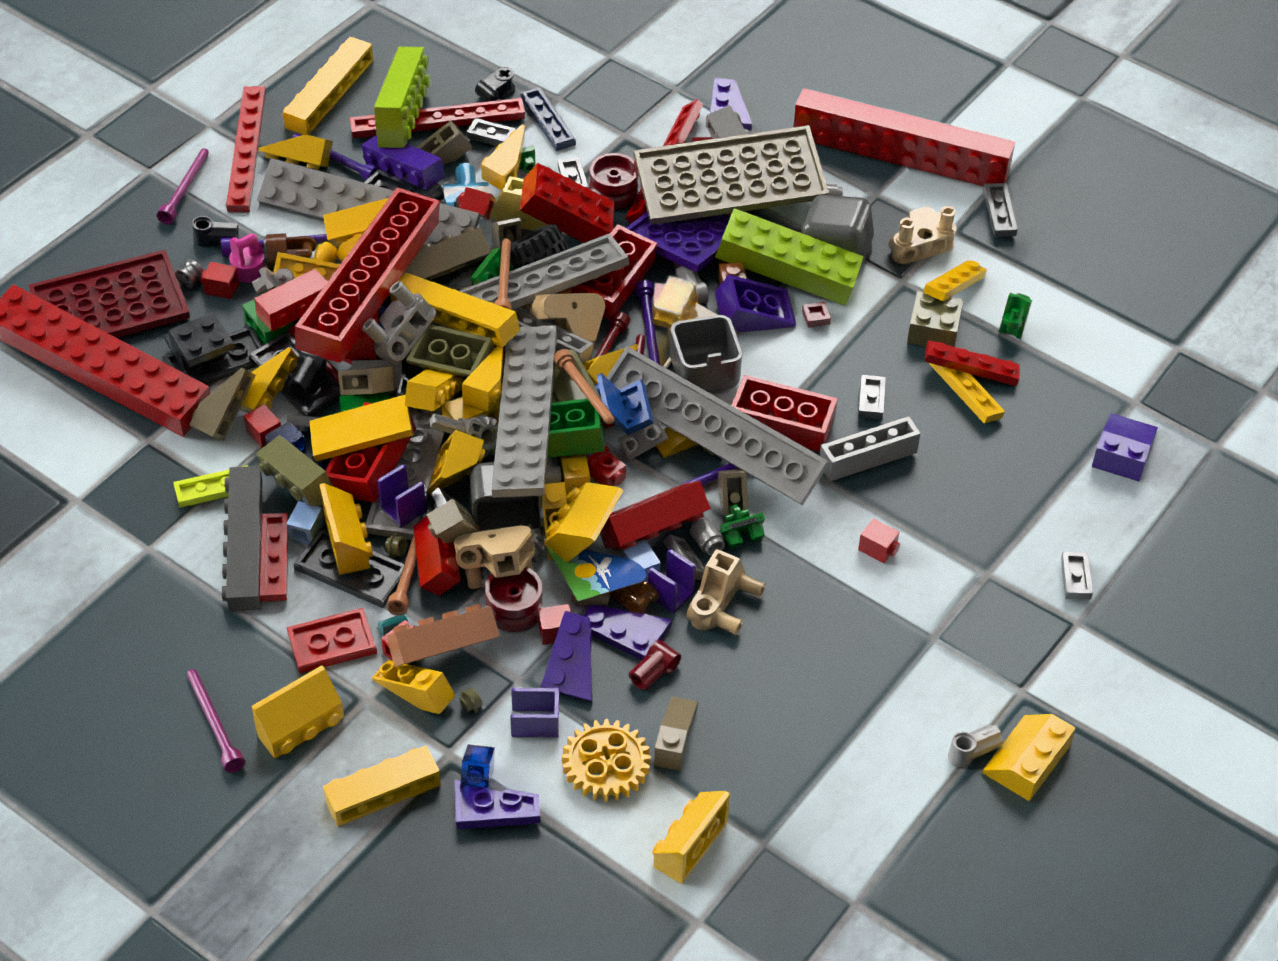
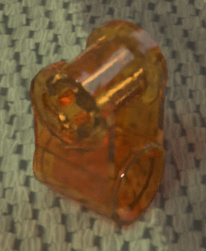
[610,581,659,614]

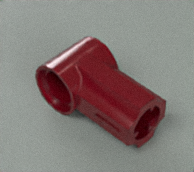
[629,639,682,690]

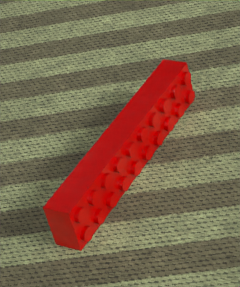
[793,88,1016,186]
[295,188,440,363]
[0,284,210,437]

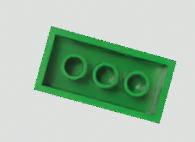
[547,397,605,458]

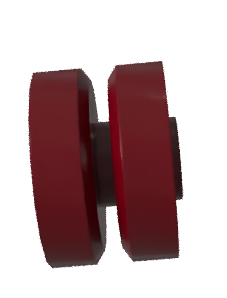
[589,153,639,209]
[485,567,543,632]

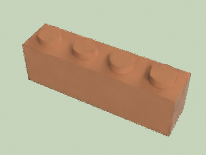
[386,604,500,667]

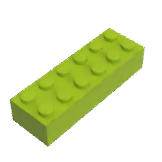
[374,47,430,148]
[715,208,864,306]

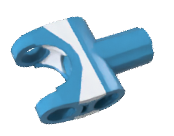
[444,163,489,208]

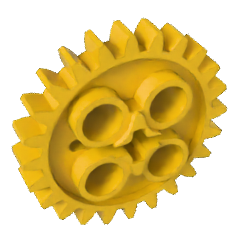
[562,719,651,802]

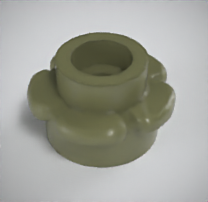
[385,533,407,559]
[459,687,483,713]

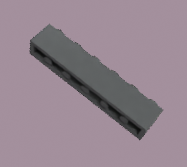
[222,466,263,611]

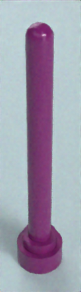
[156,148,209,224]
[187,669,246,773]

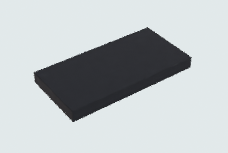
[162,326,263,384]
[248,332,346,417]
[293,529,404,608]

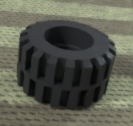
[510,224,569,269]

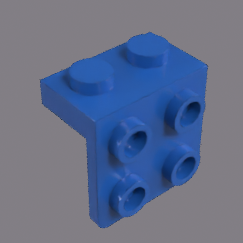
[596,373,654,435]

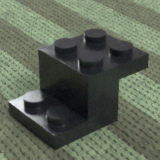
[164,312,235,371]

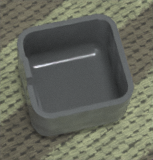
[802,195,874,264]
[670,315,742,392]
[469,462,544,531]

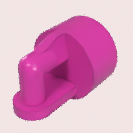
[229,233,266,283]

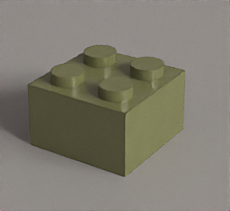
[907,291,964,347]

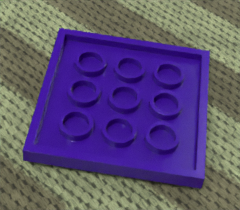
[626,212,731,273]

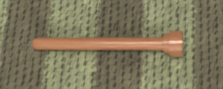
[493,239,512,310]
[553,349,614,424]
[386,537,417,616]

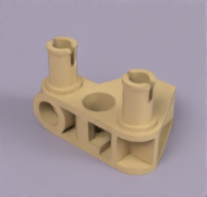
[888,206,957,264]
[524,293,605,342]
[454,526,535,589]
[686,549,766,635]

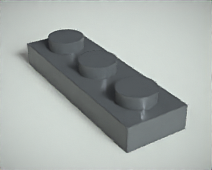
[983,183,1018,237]

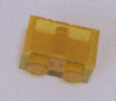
[653,276,699,329]

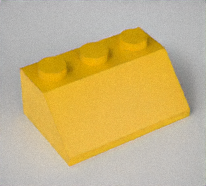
[428,430,485,495]
[543,482,624,563]
[319,483,373,575]
[251,666,344,759]
[982,714,1076,801]
[652,791,730,884]

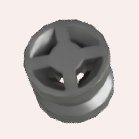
[175,259,204,289]

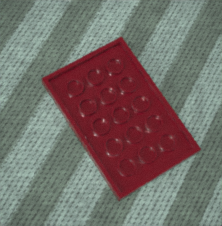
[28,250,190,338]

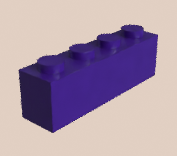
[362,135,445,190]

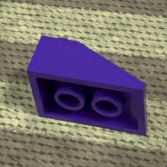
[715,275,796,332]
[1092,413,1158,482]

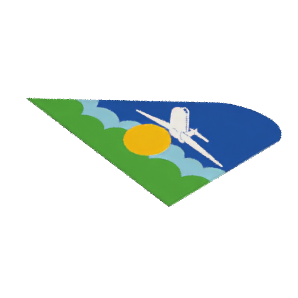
[546,546,646,601]

